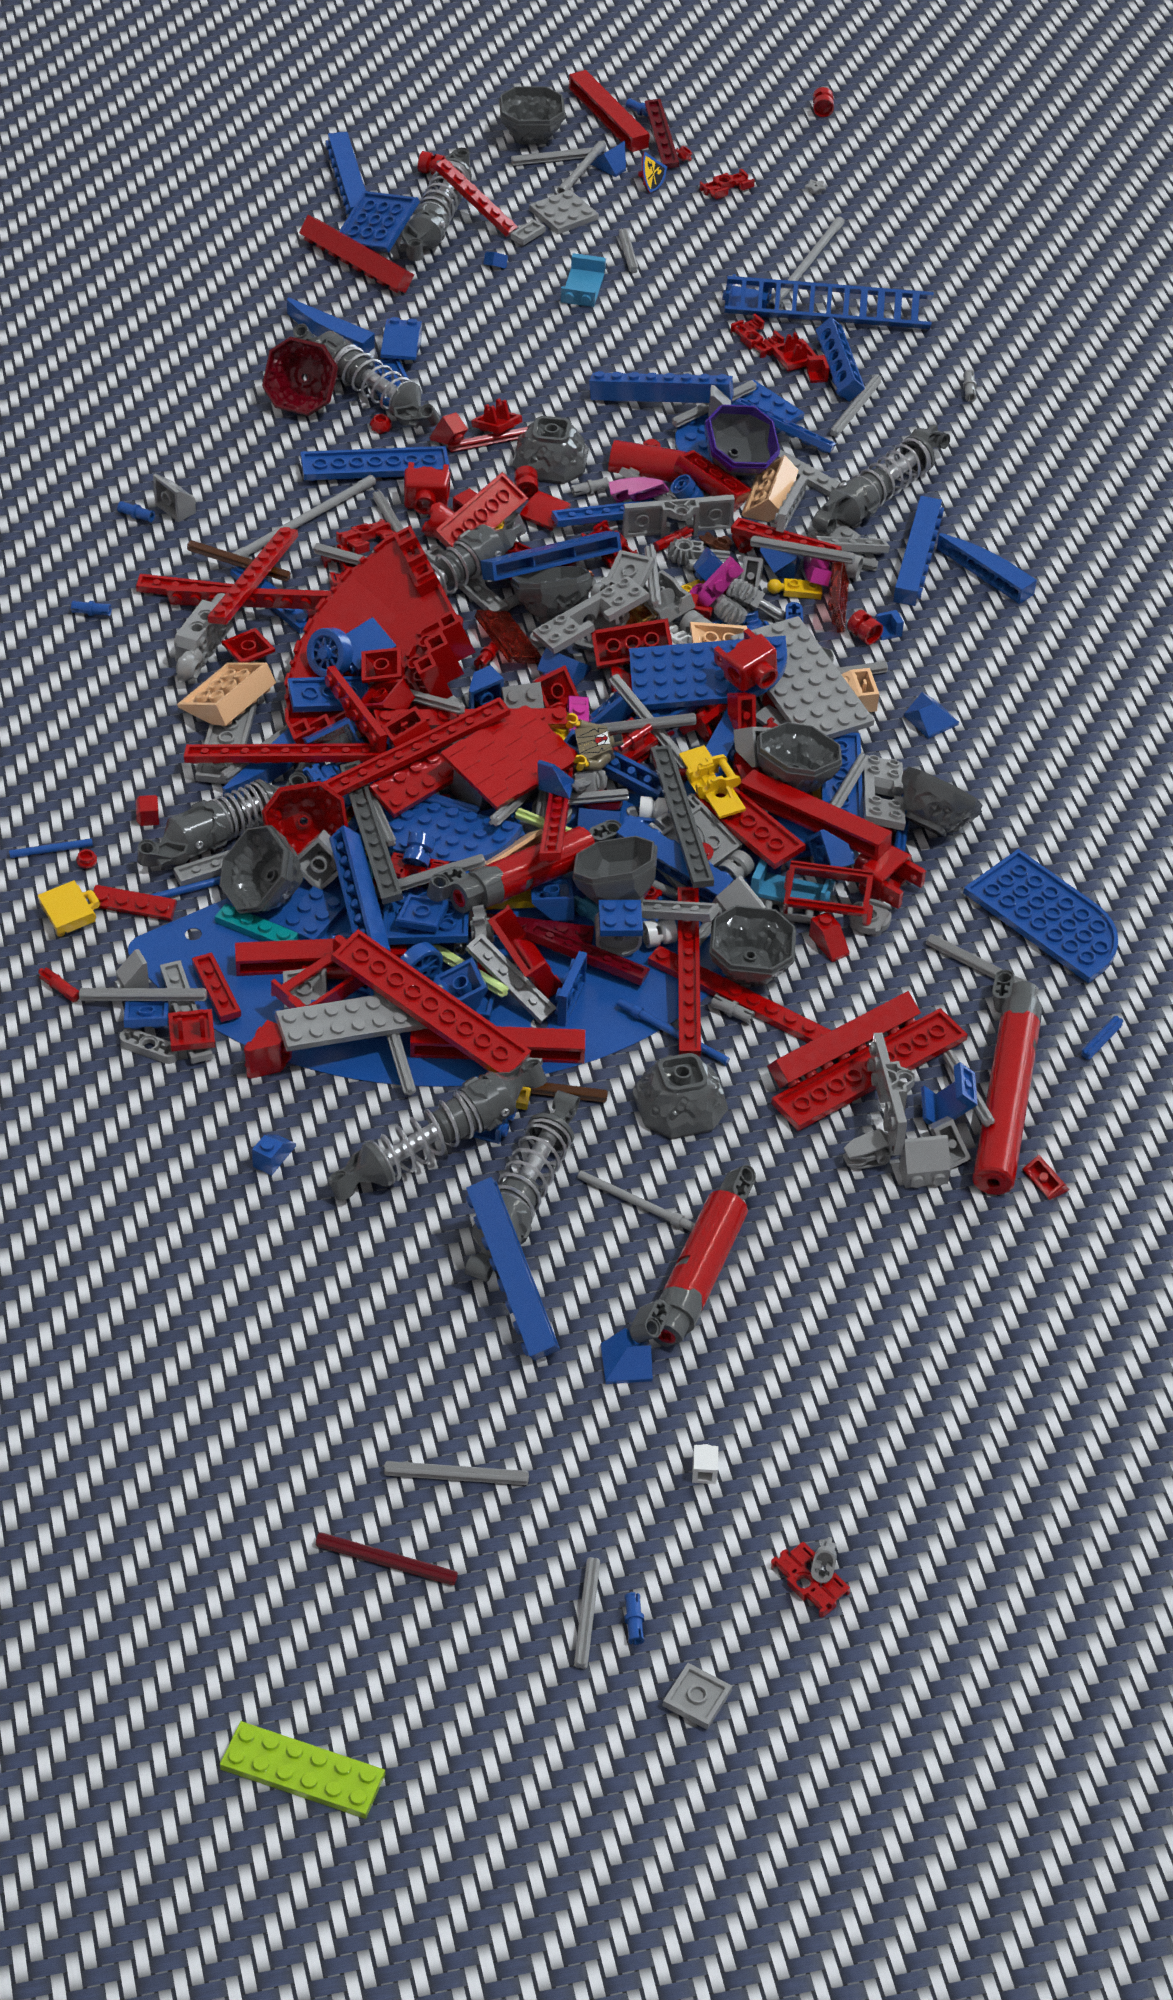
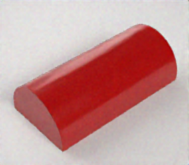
[608,440,686,482]
[674,450,752,511]
[591,618,672,669]

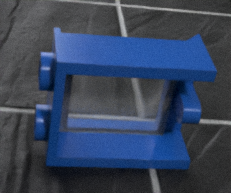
[302,717,364,770]

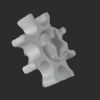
[470,905,494,943]

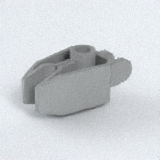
[843,1129,894,1169]

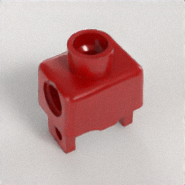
[404,462,451,515]
[714,628,778,691]
[854,845,926,909]

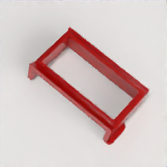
[783,860,874,926]
[487,905,563,999]
[271,935,365,1009]

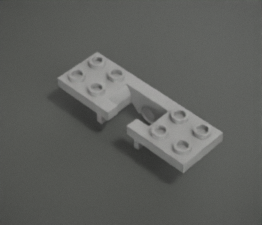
[622,495,735,538]
[575,550,655,652]
[533,576,650,654]
[862,755,906,831]
[867,1032,915,1155]

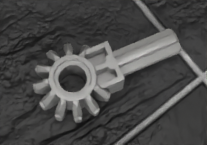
[668,537,730,567]
[726,579,785,621]
[714,593,748,625]
[572,770,608,793]

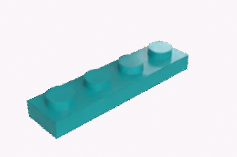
[215,904,298,942]

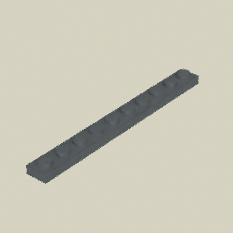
[651,745,714,888]
[340,760,403,905]

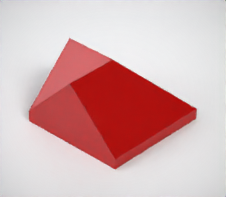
[222,628,275,663]
[361,647,402,683]
[533,665,579,708]

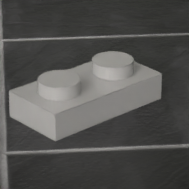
[511,219,546,246]

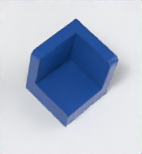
[875,610,904,640]

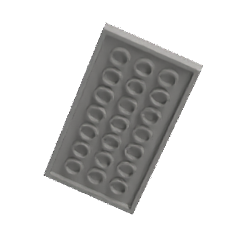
[730,616,875,739]

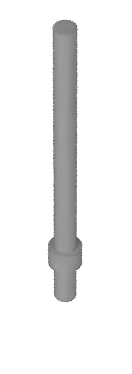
[577,1170,695,1231]

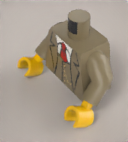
[566,713,624,771]

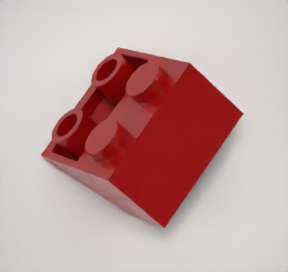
[381,706,431,749]
[244,1020,292,1079]

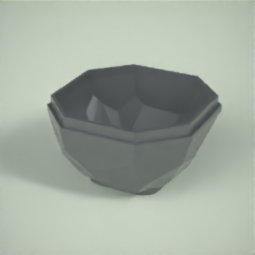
[573,836,658,905]

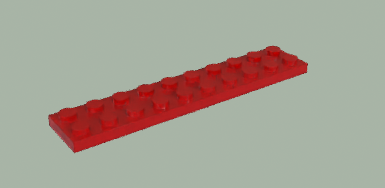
[331,929,531,1073]
[771,1008,968,1131]

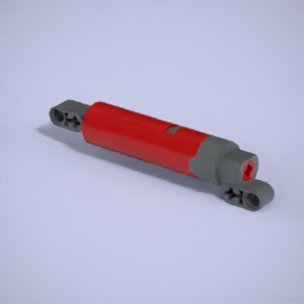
[427,820,622,913]
[630,1164,756,1347]

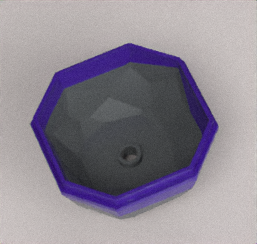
[704,405,780,475]

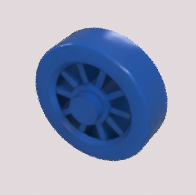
[307,627,353,677]
[400,942,443,981]

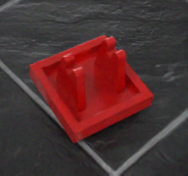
[771,332,817,371]
[471,398,522,434]
[679,703,728,742]
[168,1009,215,1052]

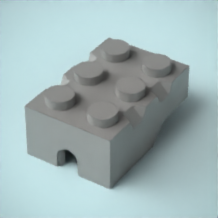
[637,570,695,623]

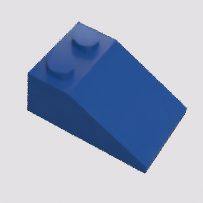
[380,317,422,360]

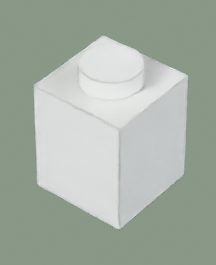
[692,1444,718,1484]

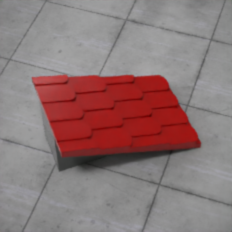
[440,705,578,811]

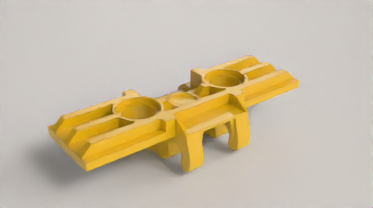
[679,745,746,819]

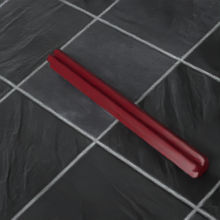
[316,1532,458,1586]

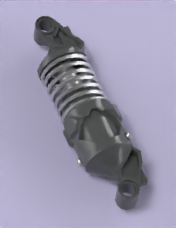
[137,772,307,868]

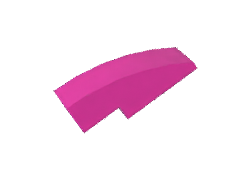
[609,477,669,503]
[803,556,832,586]

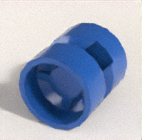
[670,474,704,499]
[402,831,436,869]

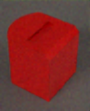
[135,795,159,826]

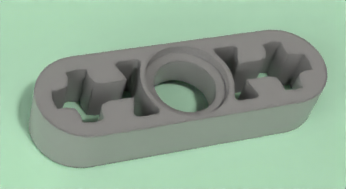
[120,1028,179,1064]

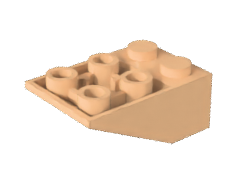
[841,668,879,712]

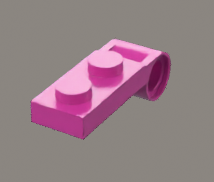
[689,556,744,607]
[567,696,589,733]

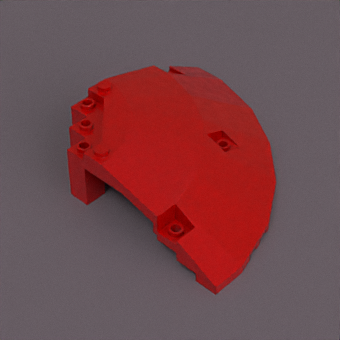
[284,525,475,744]

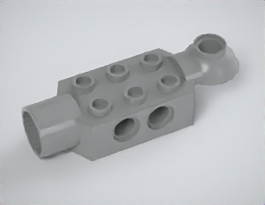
[174,593,238,682]

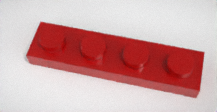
[93,884,177,921]
[192,952,241,1022]

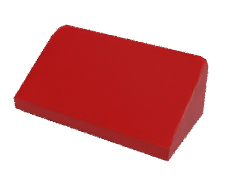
[513,939,551,970]
[1023,1155,1070,1200]

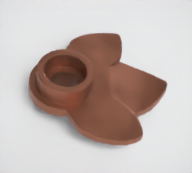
[699,532,733,551]

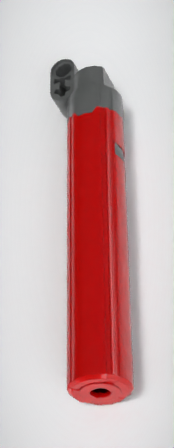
[972,970,1043,1195]

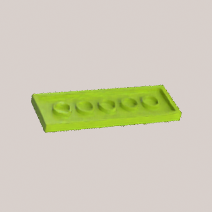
[220,1721,385,1819]

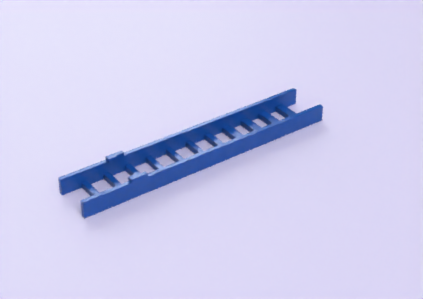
[724,276,934,329]

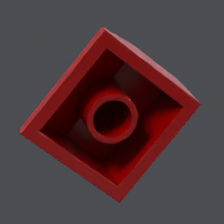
[361,679,415,712]

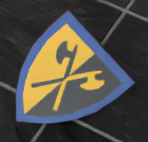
[638,151,667,193]

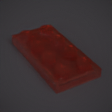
[828,561,849,633]
[474,610,542,664]

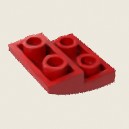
[520,491,571,531]

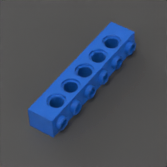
[815,317,865,402]

